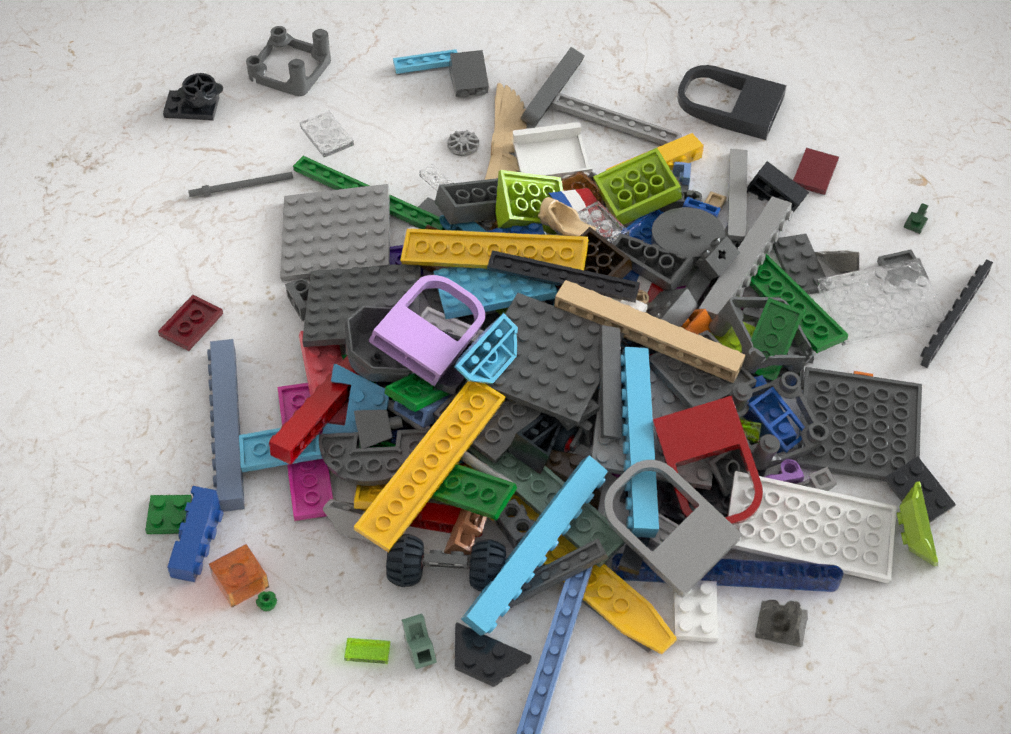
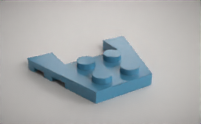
[322,364,390,434]

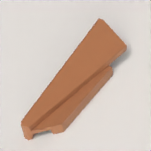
[444,463,487,555]

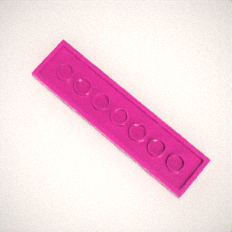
[277,383,333,521]

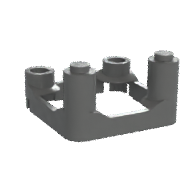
[246,26,331,96]
[709,296,814,373]
[729,372,829,470]

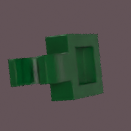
[904,203,929,234]

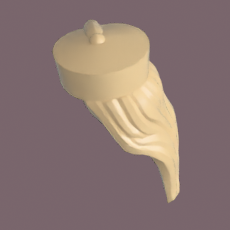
[538,197,596,236]

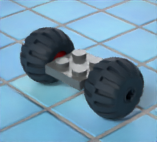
[386,534,506,592]

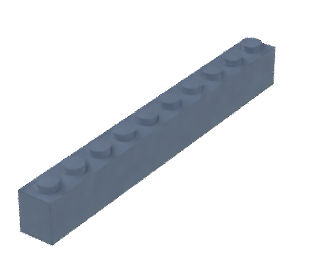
[207,339,245,512]

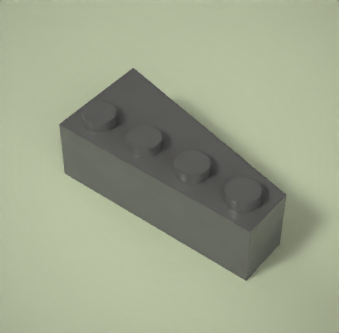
[612,233,693,291]

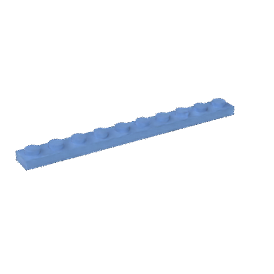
[516,566,593,734]

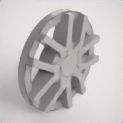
[448,130,479,155]

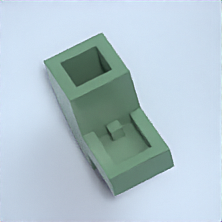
[401,613,437,669]

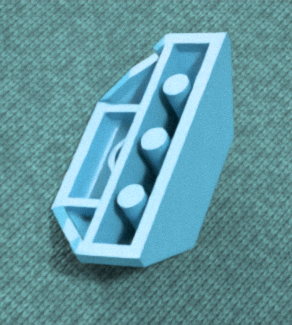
[454,313,518,384]

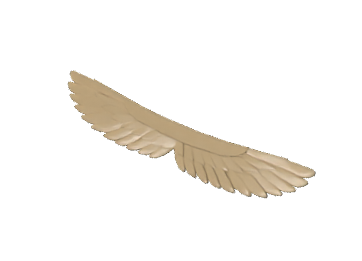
[475,83,527,224]

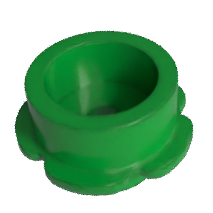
[256,591,277,611]

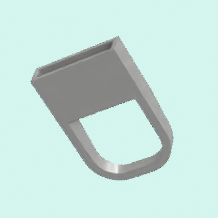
[604,460,743,598]

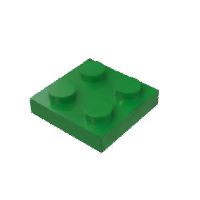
[145,495,192,534]

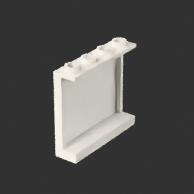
[512,122,593,184]

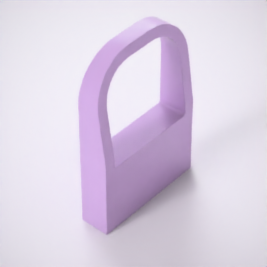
[369,275,485,387]

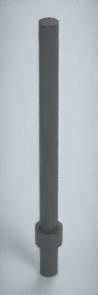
[188,172,293,197]

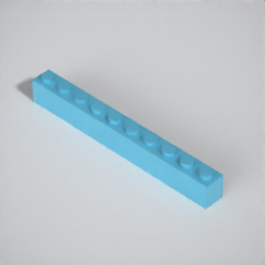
[621,347,659,538]
[461,455,608,636]

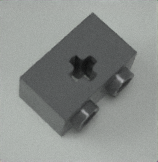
[696,236,740,280]

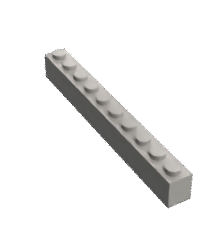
[699,197,793,320]

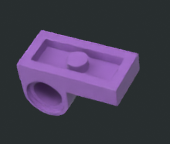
[766,459,804,484]

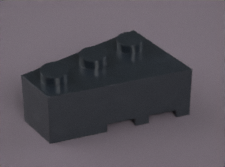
[747,161,809,213]
[508,413,562,475]

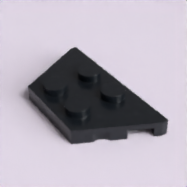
[455,623,532,687]

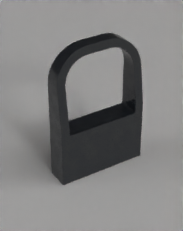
[677,65,787,140]

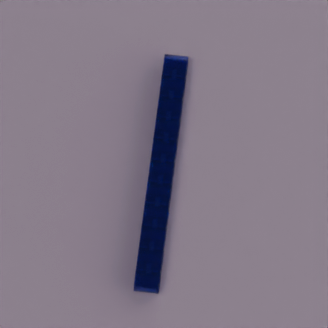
[611,553,844,592]

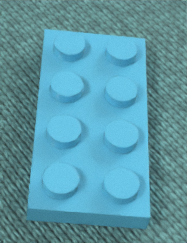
[239,428,322,473]

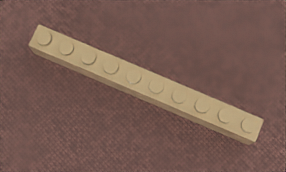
[554,280,745,383]

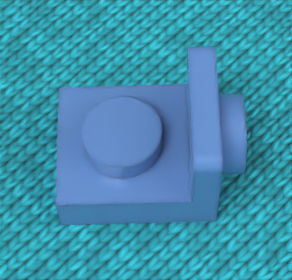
[673,162,691,190]

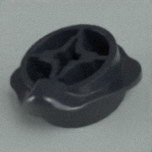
[177,73,223,108]

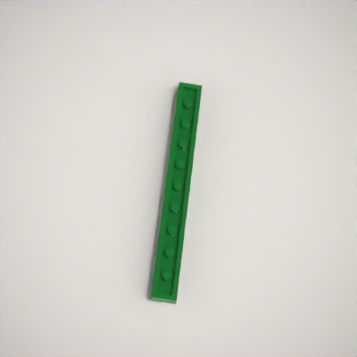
[293,156,446,230]

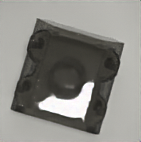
[755,600,808,647]

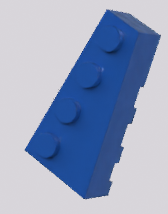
[743,375,797,454]
[167,486,223,582]

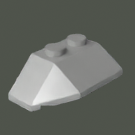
[323,499,375,544]

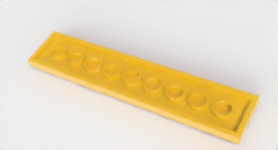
[400,229,589,270]
[354,381,506,553]

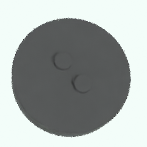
[651,207,725,267]

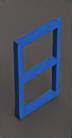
[748,387,805,453]

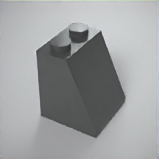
[449,50,489,98]

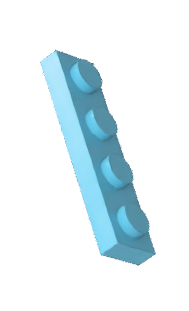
[393,49,458,74]

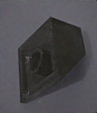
[815,250,860,278]

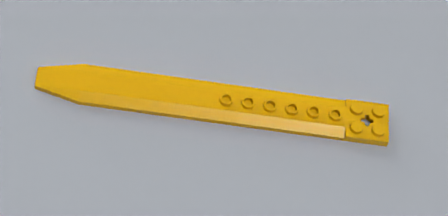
[458,463,677,654]

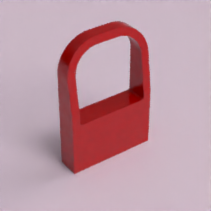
[653,396,763,525]

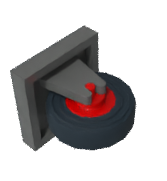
[552,419,594,453]

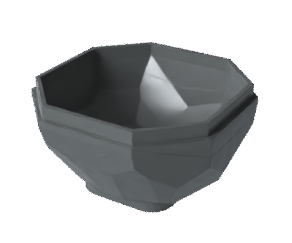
[343,306,412,382]

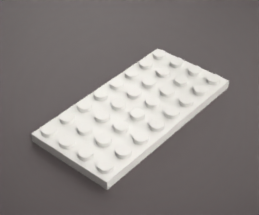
[727,471,897,583]

